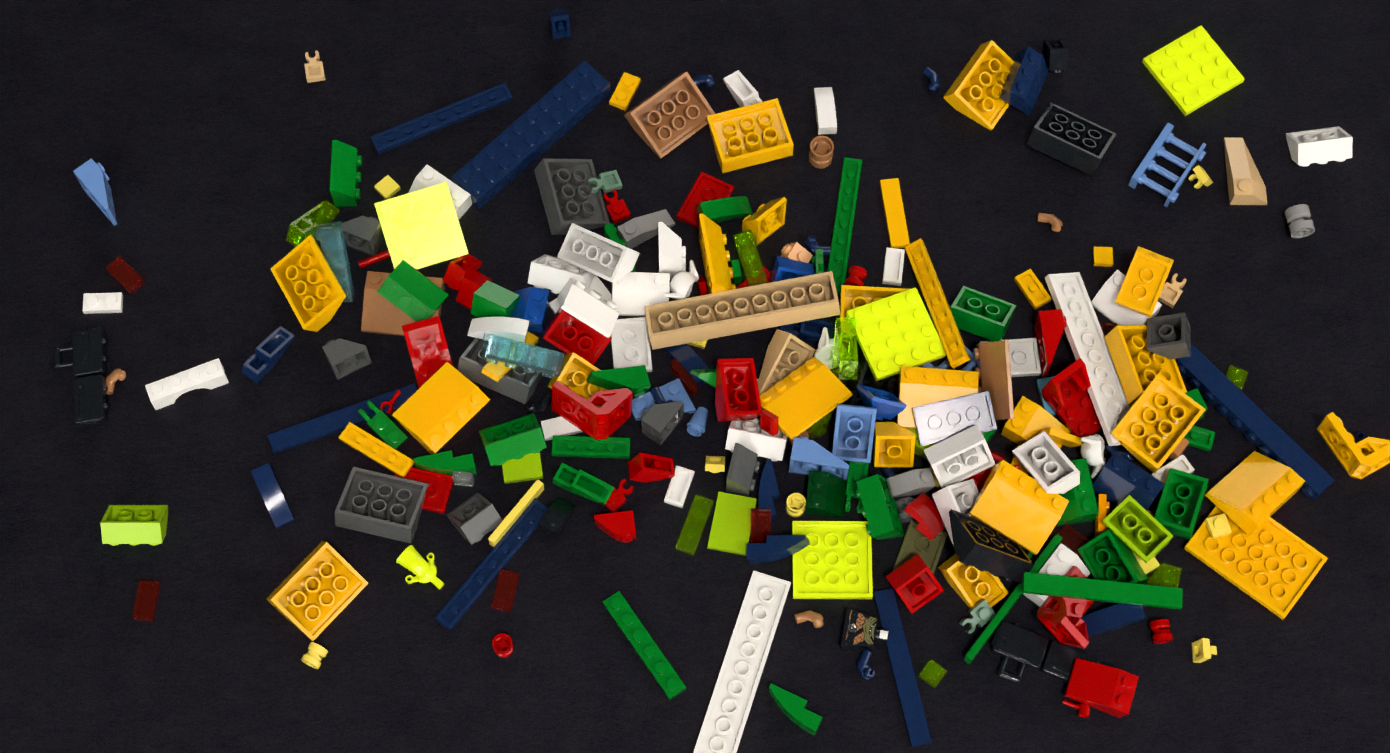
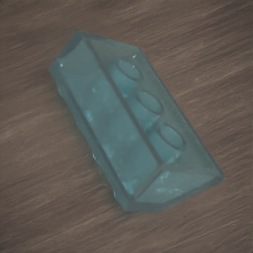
[315,221,355,302]
[482,333,565,378]

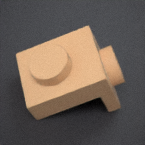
[780,242,813,263]

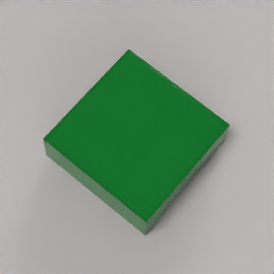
[731,259,742,285]

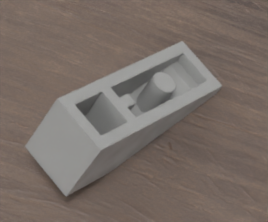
[617,209,675,249]

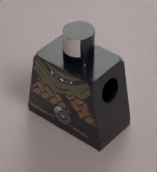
[841,609,889,651]

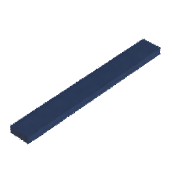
[370,83,513,154]
[268,383,417,454]
[435,498,548,632]
[873,588,932,747]

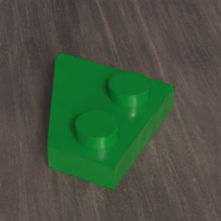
[812,249,824,274]

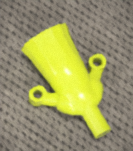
[396,545,445,590]

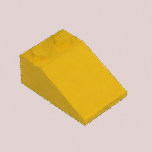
[742,197,787,246]
[547,352,608,408]
[1001,396,1070,449]
[938,554,1009,608]

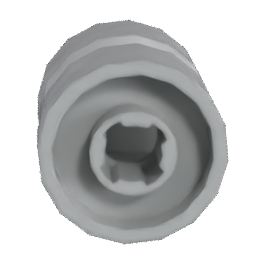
[1285,204,1315,238]

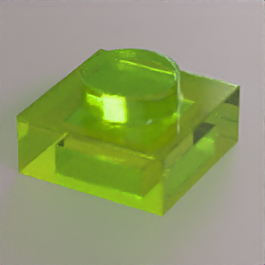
[1226,365,1248,390]
[919,659,947,688]

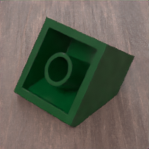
[805,470,847,519]

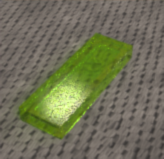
[676,494,714,555]

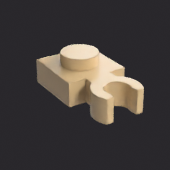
[304,51,326,83]
[1158,273,1187,308]

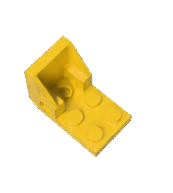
[1115,246,1174,317]
[1317,412,1390,479]

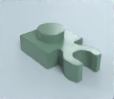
[587,170,623,194]
[959,599,996,634]

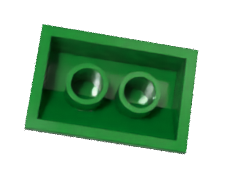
[330,140,362,207]
[377,260,449,322]
[950,286,1017,342]
[479,413,547,466]
[1056,458,1099,526]
[1154,468,1209,540]
[856,474,905,540]
[1077,529,1148,584]

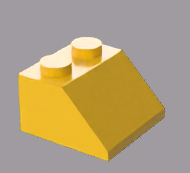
[873,422,915,467]

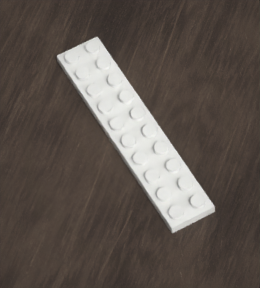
[1045,272,1132,446]
[693,570,791,753]

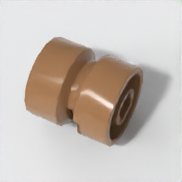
[809,136,834,169]

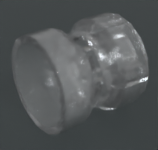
[895,497,915,523]

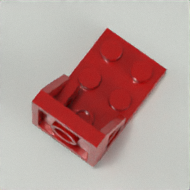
[402,316,453,388]
[1041,358,1102,443]
[551,381,633,440]
[1037,566,1094,649]

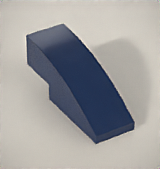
[777,319,839,342]
[242,326,295,383]
[663,344,709,388]
[758,459,780,524]
[251,463,295,529]
[746,535,810,564]
[1081,603,1146,637]

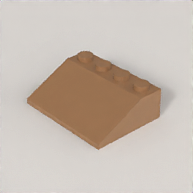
[624,71,715,159]
[361,271,445,336]
[973,340,1014,420]

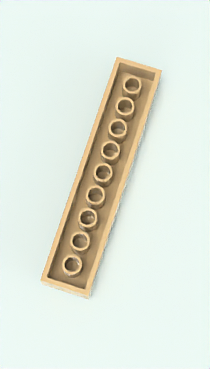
[644,271,840,350]

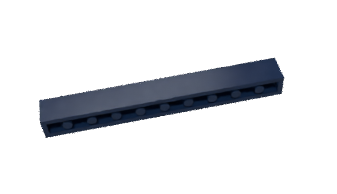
[1176,345,1334,501]

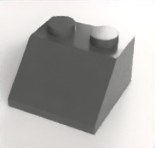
[336,216,384,256]
[1147,313,1191,359]
[322,338,372,380]
[641,401,684,446]
[726,443,760,497]
[446,492,503,545]

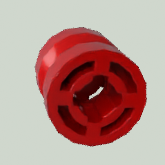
[844,266,867,286]
[1149,619,1173,644]
[492,633,514,658]

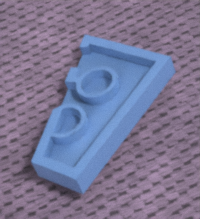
[631,378,696,421]

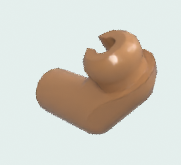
[1037,213,1063,232]
[106,369,126,395]
[794,610,824,628]

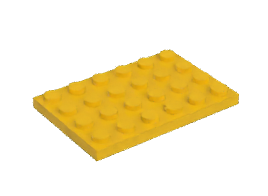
[1184,506,1328,620]

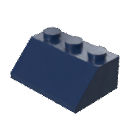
[999,46,1049,116]
[1093,452,1165,511]

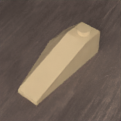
[1224,137,1267,205]
[758,329,816,396]

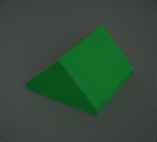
[471,280,520,318]

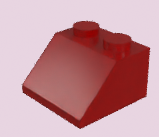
[886,554,944,614]

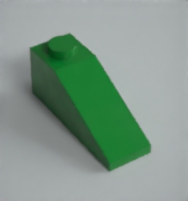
[586,365,651,397]

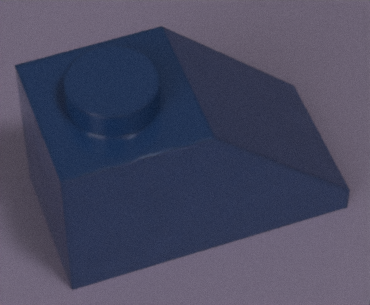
[549,9,571,39]

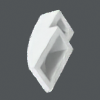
[723,70,763,108]
[814,87,837,135]
[467,317,529,345]

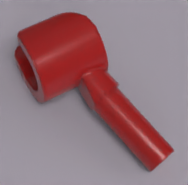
[380,390,401,414]
[1062,699,1090,718]

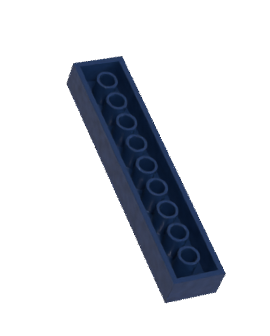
[452,60,611,210]

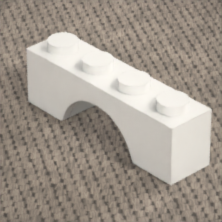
[145,358,229,410]

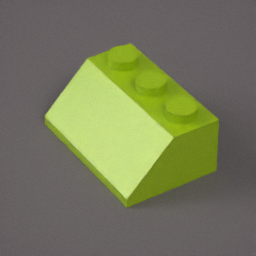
[1102,495,1173,563]
[100,505,168,546]

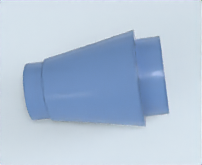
[687,407,708,437]

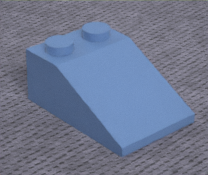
[73,158,117,226]
[832,404,877,463]
[789,436,849,480]

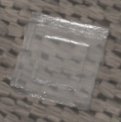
[452,471,474,486]

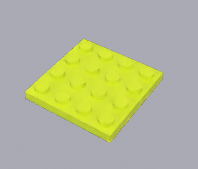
[1142,25,1245,116]
[374,182,469,270]
[846,287,946,381]
[792,521,873,599]

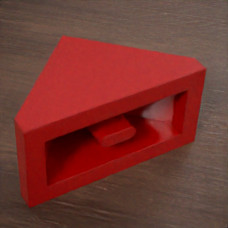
[456,271,492,310]

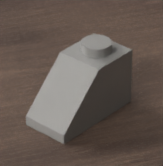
[886,468,935,498]

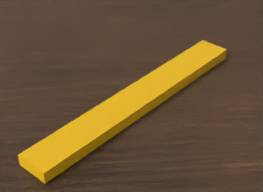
[905,238,970,369]

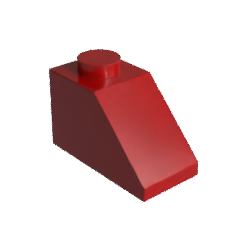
[443,254,483,290]
[628,453,675,483]
[594,510,636,543]

